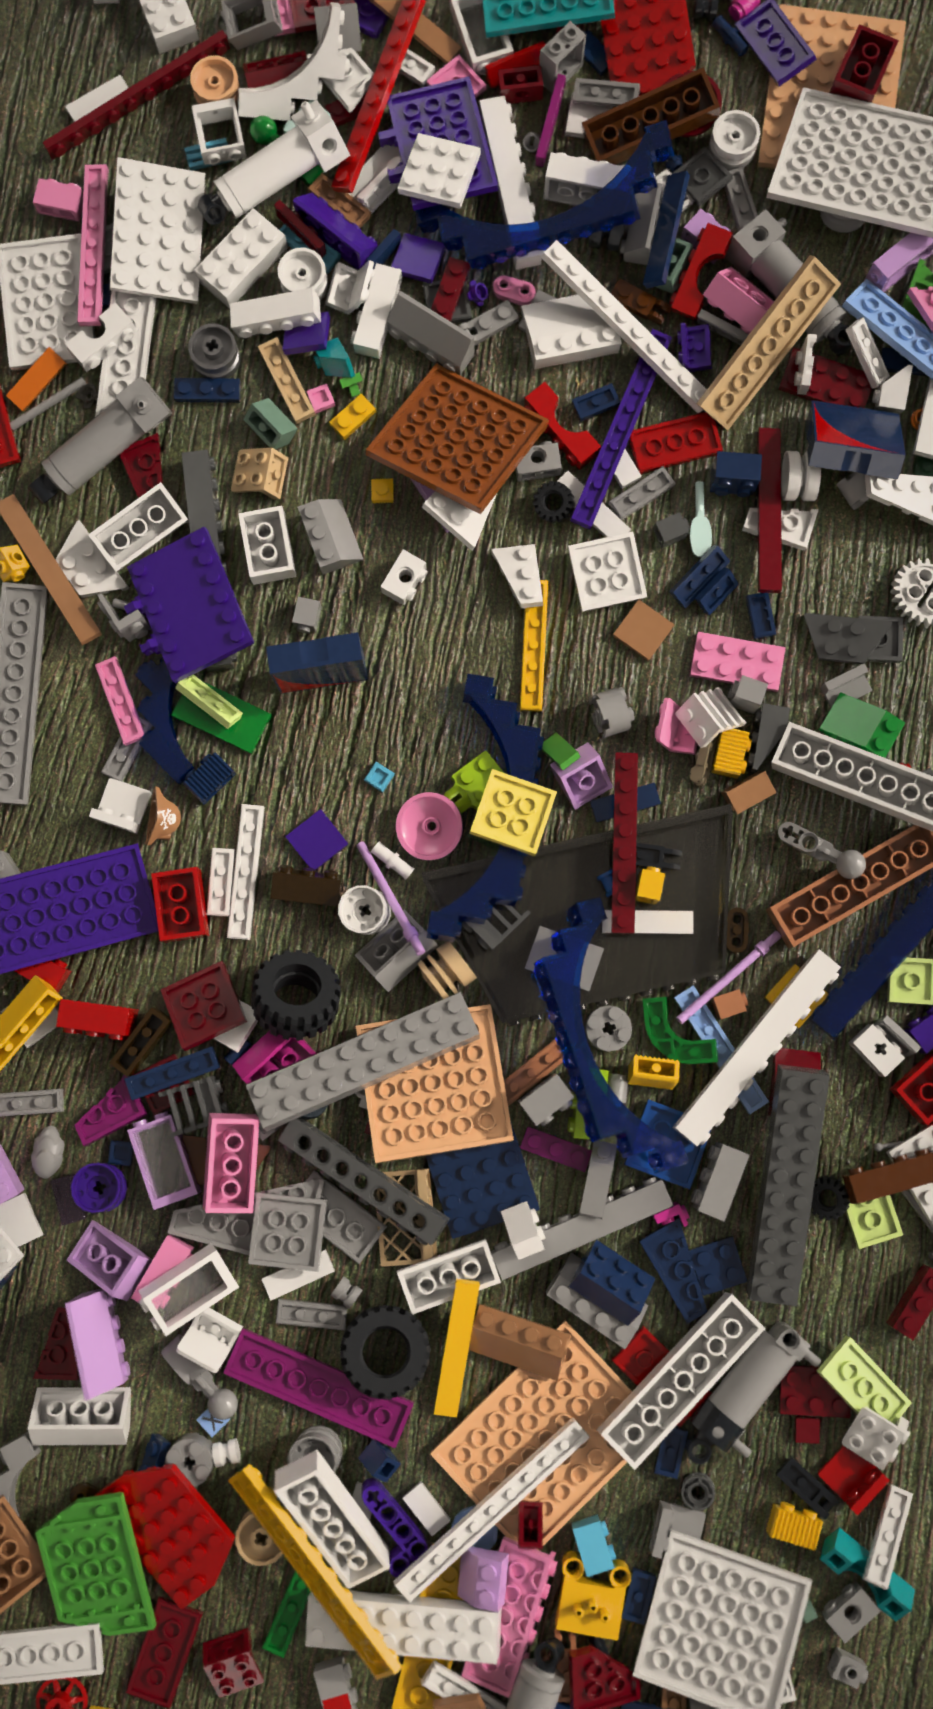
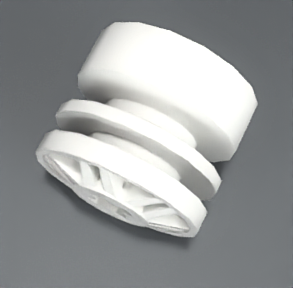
[338,885,391,935]

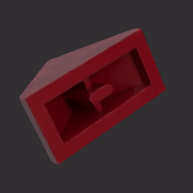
[517,1501,543,1550]

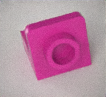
[652,1202,690,1227]

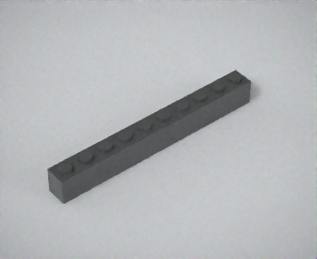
[181,450,237,672]

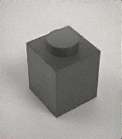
[653,512,690,549]

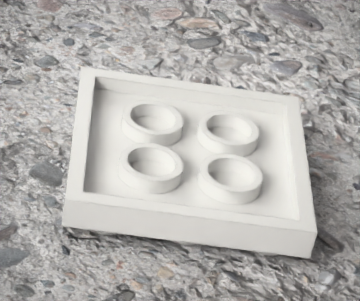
[398,133,481,209]
[568,532,647,612]

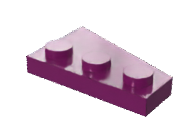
[74,1075,148,1147]

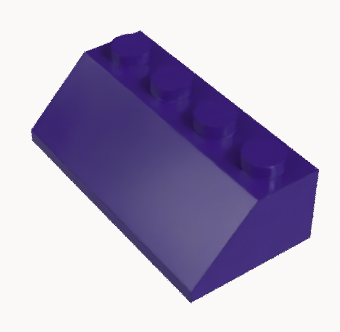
[293,193,378,270]

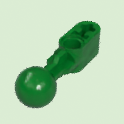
[250,116,324,187]

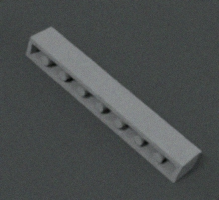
[491,1176,673,1280]

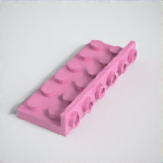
[461,1536,558,1698]

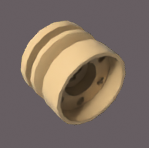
[417,940,477,999]

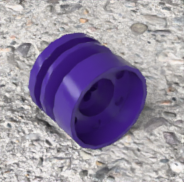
[71,1163,127,1213]

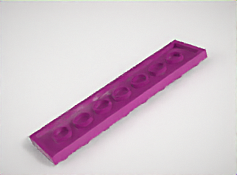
[223,1328,414,1448]

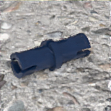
[712,15,750,57]

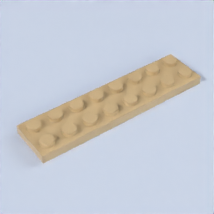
[696,255,841,430]

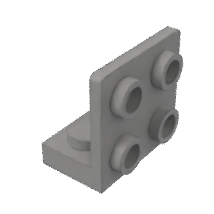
[649,1500,706,1559]

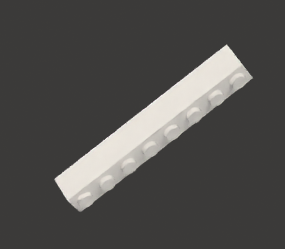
[479,95,545,270]

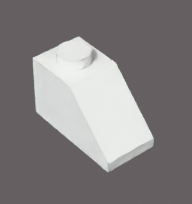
[872,365,913,414]

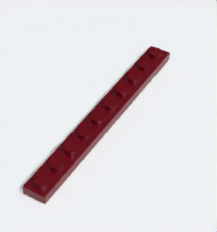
[42,29,230,160]

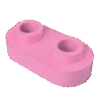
[493,275,535,306]

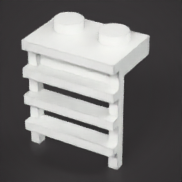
[674,687,747,748]

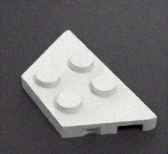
[307,48,374,113]
[55,520,129,598]

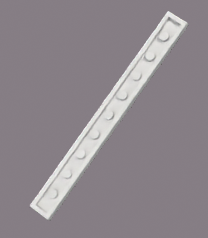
[541,240,707,414]
[394,1417,590,1602]

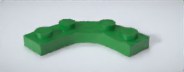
[643,997,719,1064]

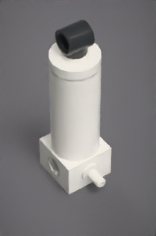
[198,100,350,225]

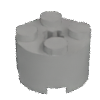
[836,472,872,510]
[589,687,635,738]
[584,1005,632,1052]
[165,1432,215,1487]

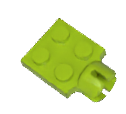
[444,750,504,814]

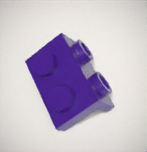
[677,323,712,372]

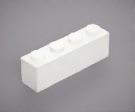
[351,263,402,359]
[230,288,321,338]

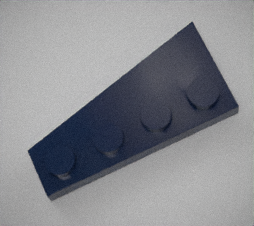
[639,1217,707,1324]

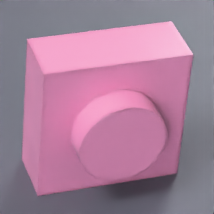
[307,383,335,414]

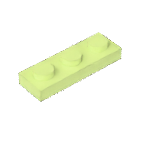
[175,675,243,729]

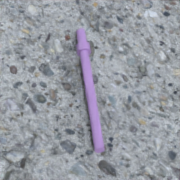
[356,841,425,955]
[676,931,781,1024]

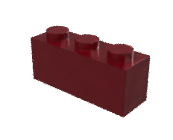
[886,1264,933,1340]

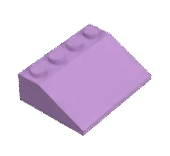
[65,1288,130,1400]

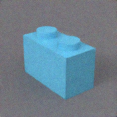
[571,1514,616,1577]

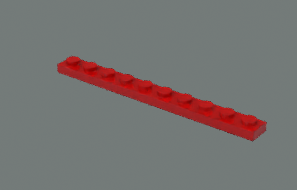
[331,0,426,194]

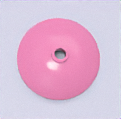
[396,792,463,860]

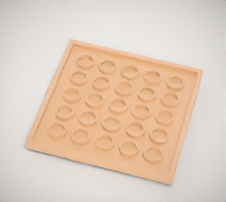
[356,1004,514,1164]

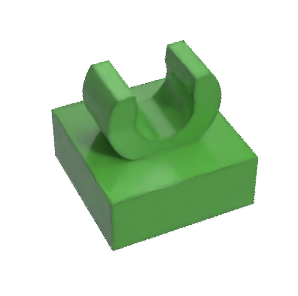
[338,372,363,397]

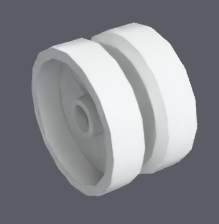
[708,110,760,170]
[278,248,328,301]
[781,451,821,501]

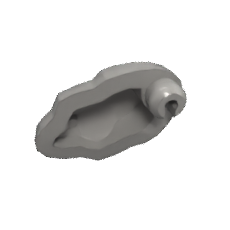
[31,1125,65,1179]

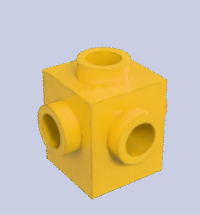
[0,545,30,582]

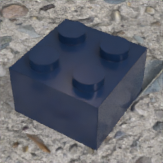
[709,451,762,497]

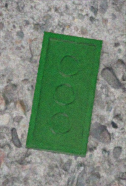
[172,681,272,754]

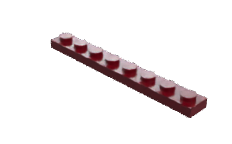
[611,752,638,934]

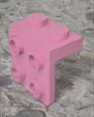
[654,698,698,755]

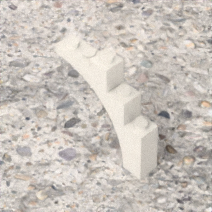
[237,2,349,121]

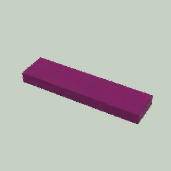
[535,74,566,168]

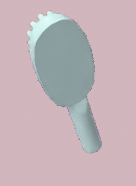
[690,481,712,558]

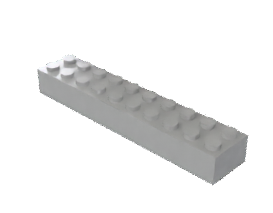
[246,992,480,1132]

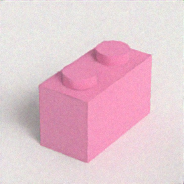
[33,179,84,222]

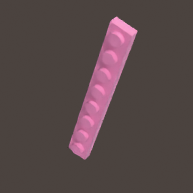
[77,164,108,326]

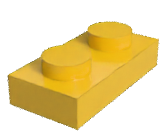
[329,394,376,440]

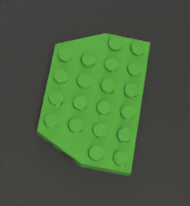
[35,1492,157,1636]

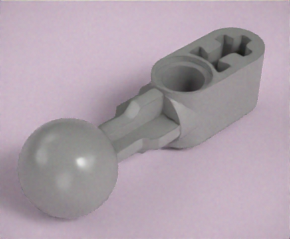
[778,822,866,879]
[161,1334,238,1420]

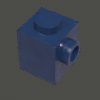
[358,1439,401,1483]

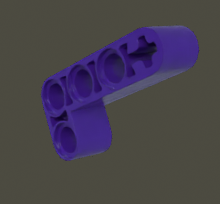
[361,1478,428,1577]

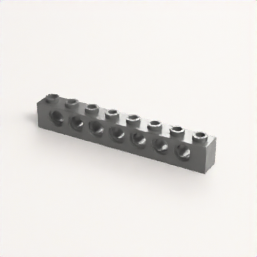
[278,1118,450,1245]

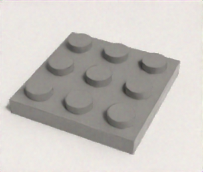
[248,1192,327,1272]

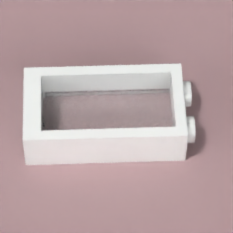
[449,0,514,75]
[139,1243,239,1336]

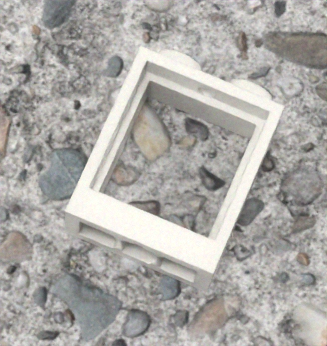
[192,98,246,165]

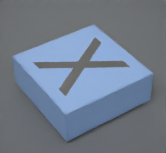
[196,1408,230,1437]

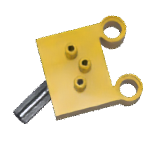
[555,1551,631,1656]

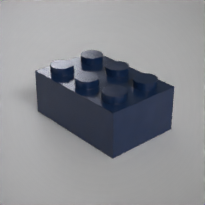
[569,1240,655,1326]

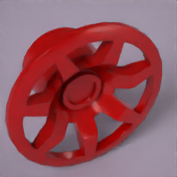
[36,1677,88,1709]

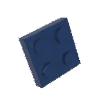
[689,1236,748,1296]

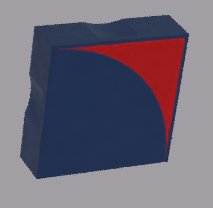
[805,400,906,480]
[266,632,368,694]

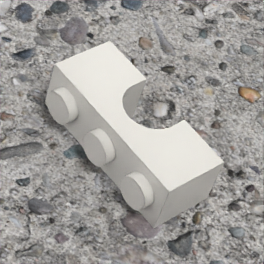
[65,303,137,372]

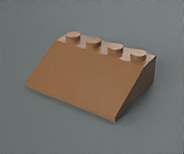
[0,1495,47,1614]

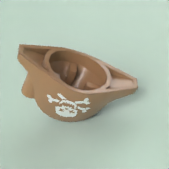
[145,786,181,845]

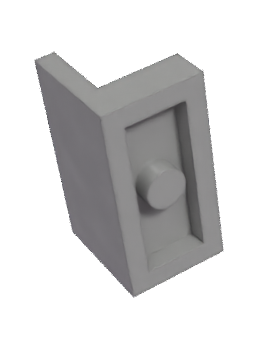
[820,663,873,707]

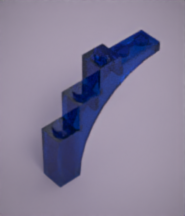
[135,657,195,785]

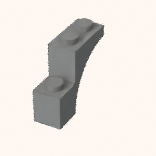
[0,1432,41,1517]

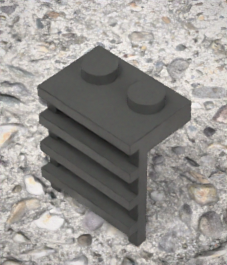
[460,881,531,951]
[158,1076,230,1137]

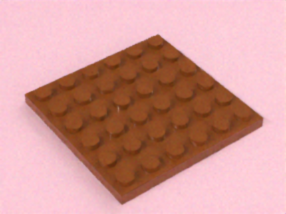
[366,363,549,515]

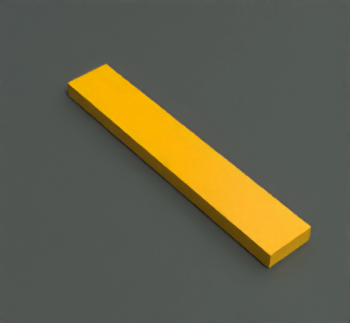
[520,580,548,712]
[434,1278,480,1417]

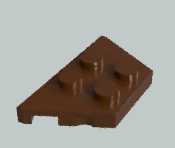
[183,1135,272,1185]

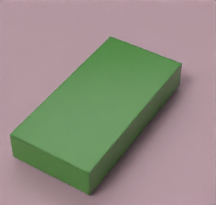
[539,732,581,770]

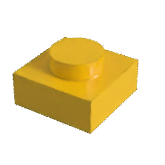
[371,479,394,503]

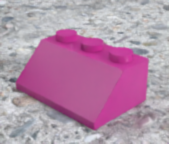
[232,1030,317,1084]

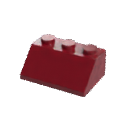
[243,51,307,88]

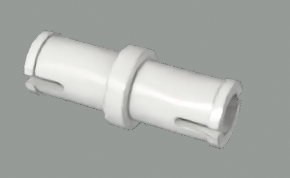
[370,841,415,880]

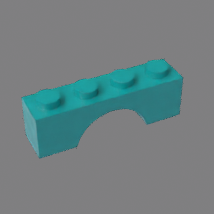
[820,1527,915,1622]

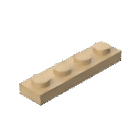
[258,337,316,424]

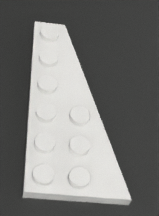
[422,491,496,551]

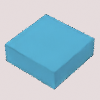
[364,762,395,793]

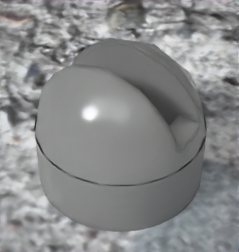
[523,132,540,152]

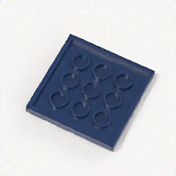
[426,1123,540,1239]

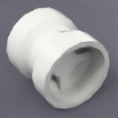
[212,1438,241,1468]

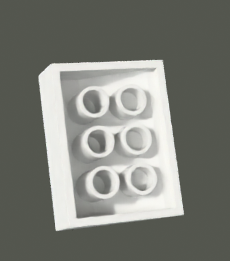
[521,295,622,370]

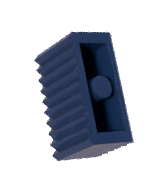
[183,752,236,805]

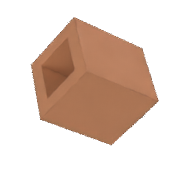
[711,989,748,1020]

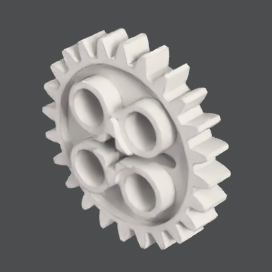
[890,558,933,628]

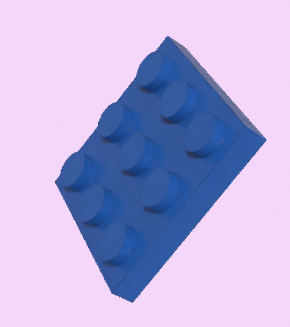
[624,1099,711,1189]

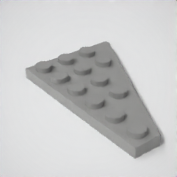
[168,1178,326,1255]

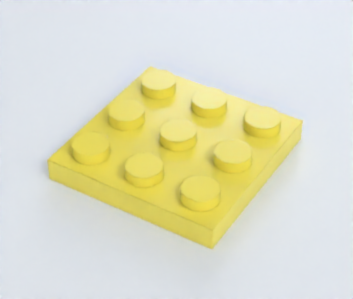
[469,769,557,856]

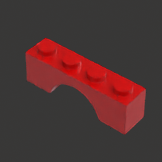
[670,223,733,321]
[524,382,601,470]

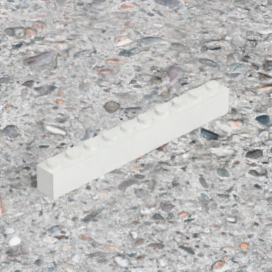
[672,949,841,1146]

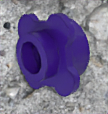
[467,280,488,307]

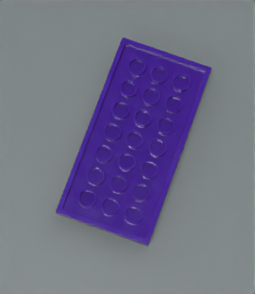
[0,843,159,974]

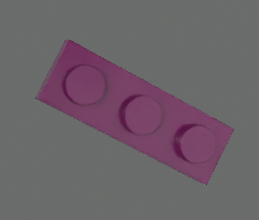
[520,1126,592,1172]

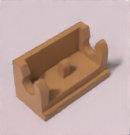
[721,771,777,814]

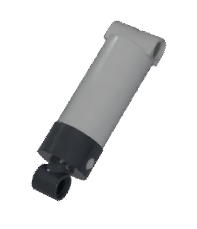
[685,1322,821,1464]

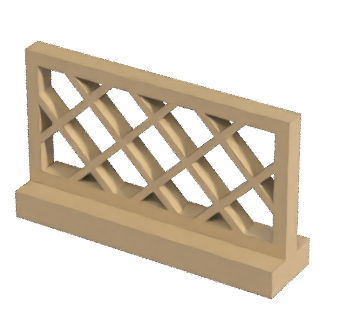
[376,1168,438,1267]

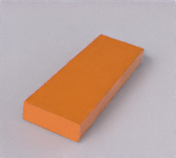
[6,347,67,412]

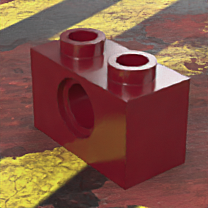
[498,65,544,104]

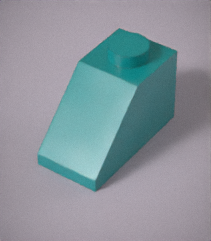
[313,337,355,378]

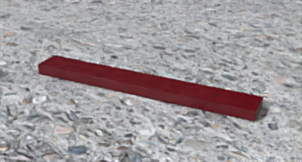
[757,427,782,594]

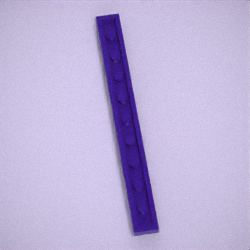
[570,329,672,530]

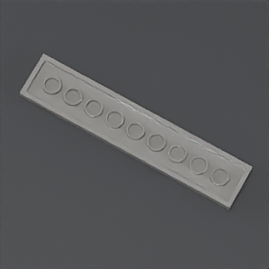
[0,582,48,806]

